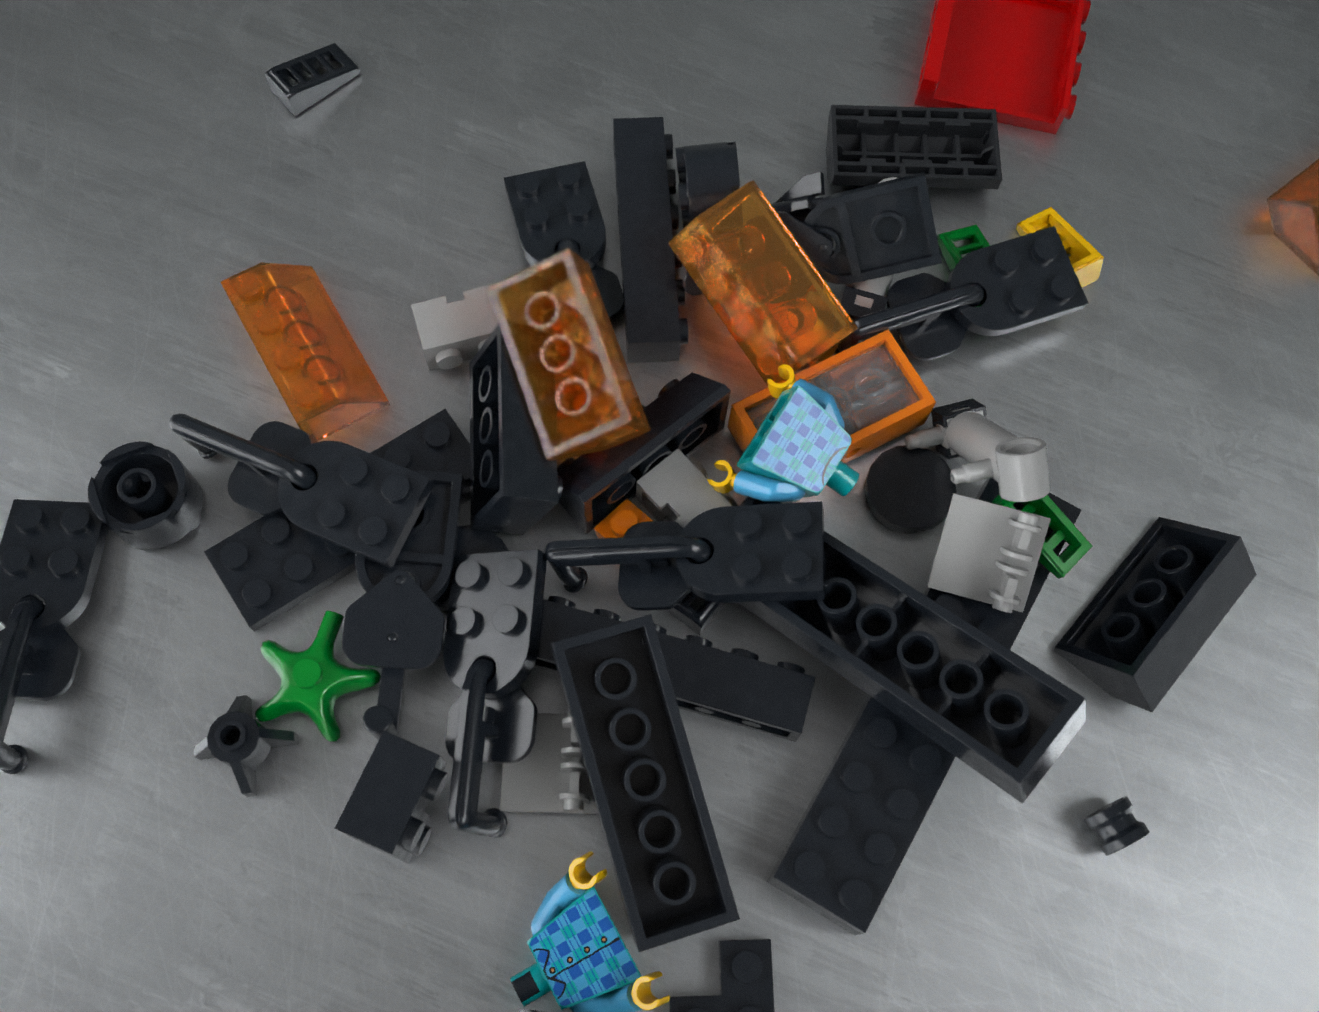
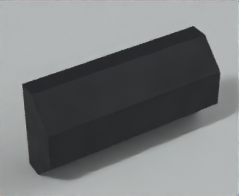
[826,105,1002,189]

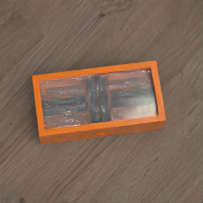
[727,329,936,464]

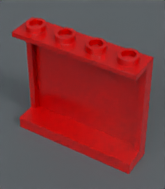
[914,0,1091,135]

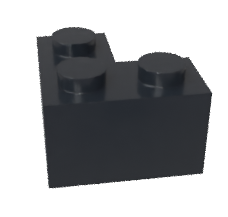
[335,731,448,864]

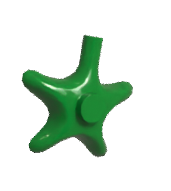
[255,611,381,742]

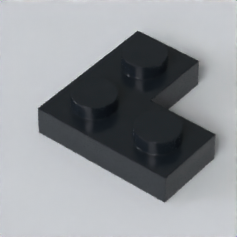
[669,939,775,1012]

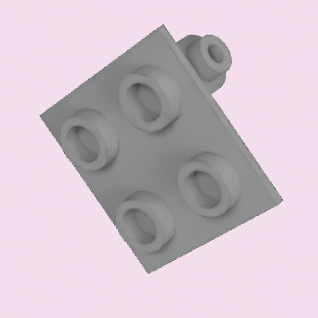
[927,493,1051,613]
[500,710,598,814]

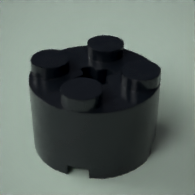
[676,142,743,233]
[88,441,202,550]

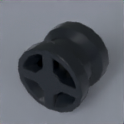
[1084,796,1150,856]

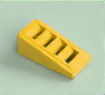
[1016,207,1104,288]

